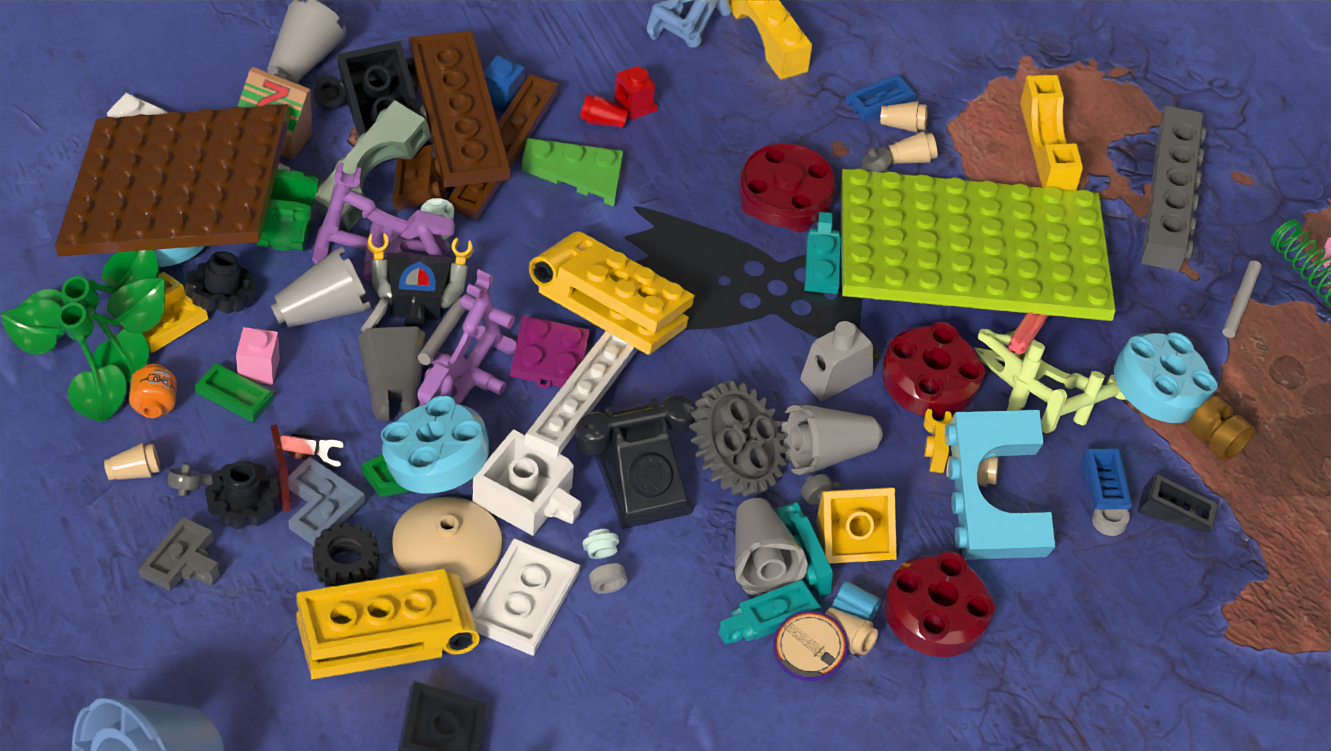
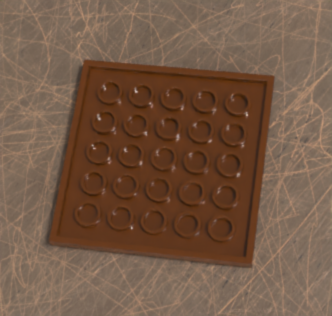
[55,104,291,257]

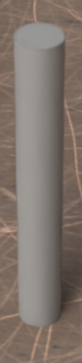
[1222,261,1262,338]
[418,297,466,365]

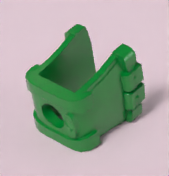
[257,169,318,251]

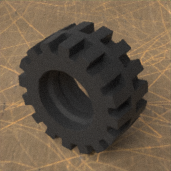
[313,522,379,588]

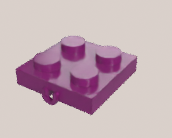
[510,316,589,389]

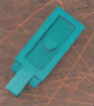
[804,212,841,294]
[777,502,833,598]
[718,580,821,645]

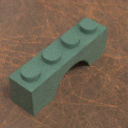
[313,100,431,232]

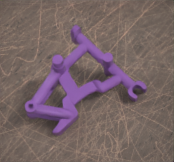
[312,162,455,282]
[418,269,516,406]

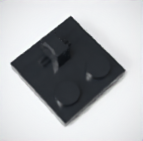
[397,681,487,751]

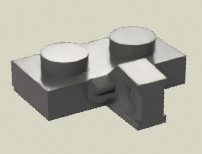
[138,517,220,592]

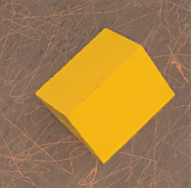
[816,487,896,564]

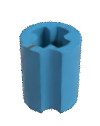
[832,581,881,621]

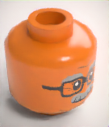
[129,364,177,418]

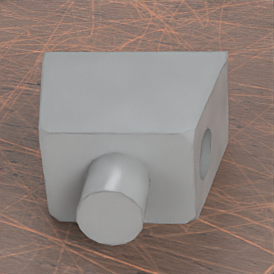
[800,321,873,402]

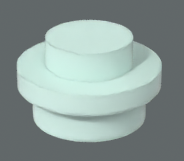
[582,529,619,559]

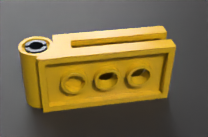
[529,232,695,355]
[296,568,480,680]

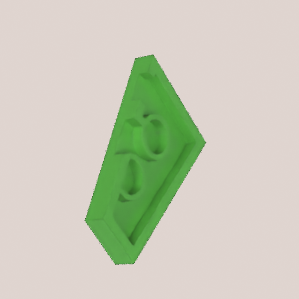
[522,138,623,206]

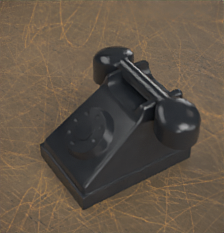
[313,41,421,138]
[575,395,696,529]

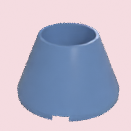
[72,696,224,751]

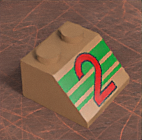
[237,67,312,160]

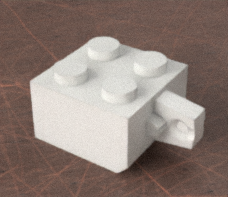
[473,429,581,535]

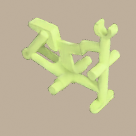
[974,329,1126,433]

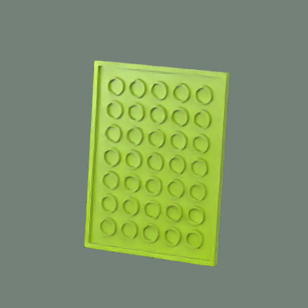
[841,169,1115,321]

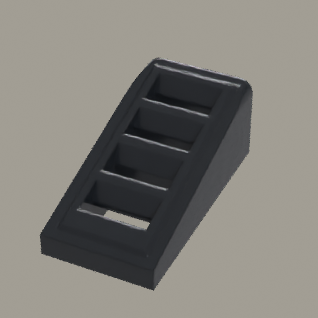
[1137,473,1218,534]

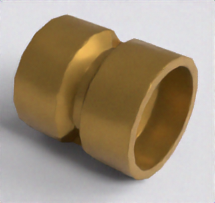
[1187,396,1255,461]

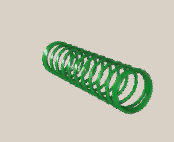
[1270,219,1331,306]

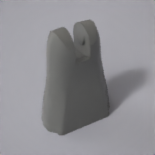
[358,326,426,422]

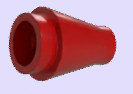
[579,93,628,128]

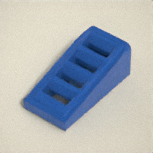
[1081,448,1132,510]

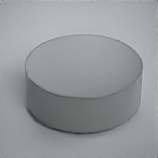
[1092,509,1130,536]
[589,563,628,594]

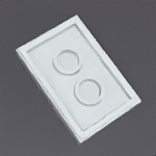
[472,539,580,656]

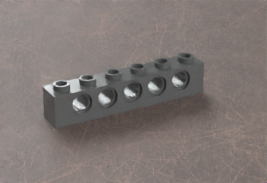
[1141,105,1207,271]

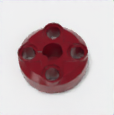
[739,143,834,232]
[882,322,985,418]
[885,551,995,657]

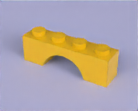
[729,0,812,80]
[1020,75,1083,191]

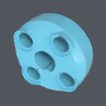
[1114,332,1217,423]
[381,396,489,494]

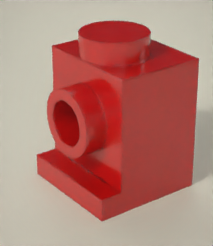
[614,65,658,120]

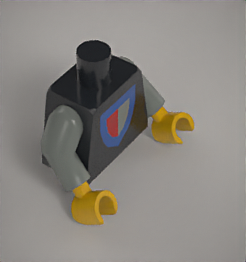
[367,233,474,329]

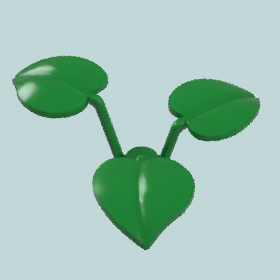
[14,250,159,383]
[1,278,165,423]

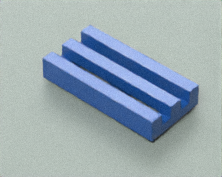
[846,74,916,122]

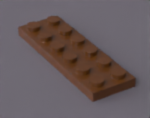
[409,30,510,188]

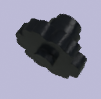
[185,251,256,314]
[205,461,281,529]

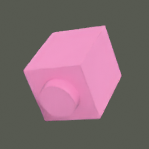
[236,327,280,385]

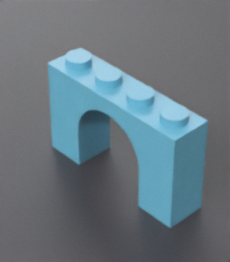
[945,410,1055,560]

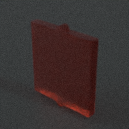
[270,424,291,512]

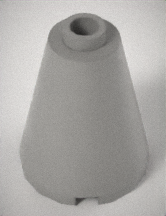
[267,0,347,84]
[270,247,371,328]
[780,404,882,475]
[734,498,808,596]

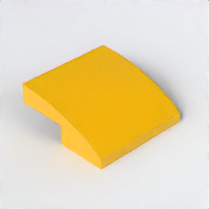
[120,272,208,353]

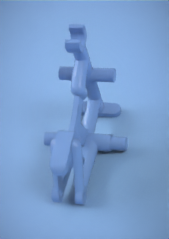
[647,0,732,48]

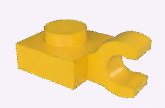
[923,409,952,473]

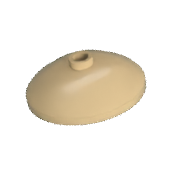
[392,496,502,588]

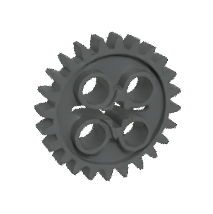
[689,381,787,497]

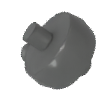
[859,147,892,173]
[167,462,212,496]
[801,474,842,505]

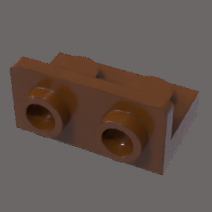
[392,144,447,211]

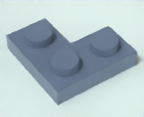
[285,457,365,546]

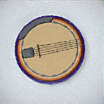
[773,611,848,681]

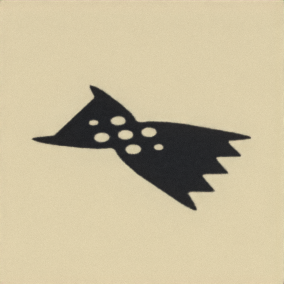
[625,206,880,359]

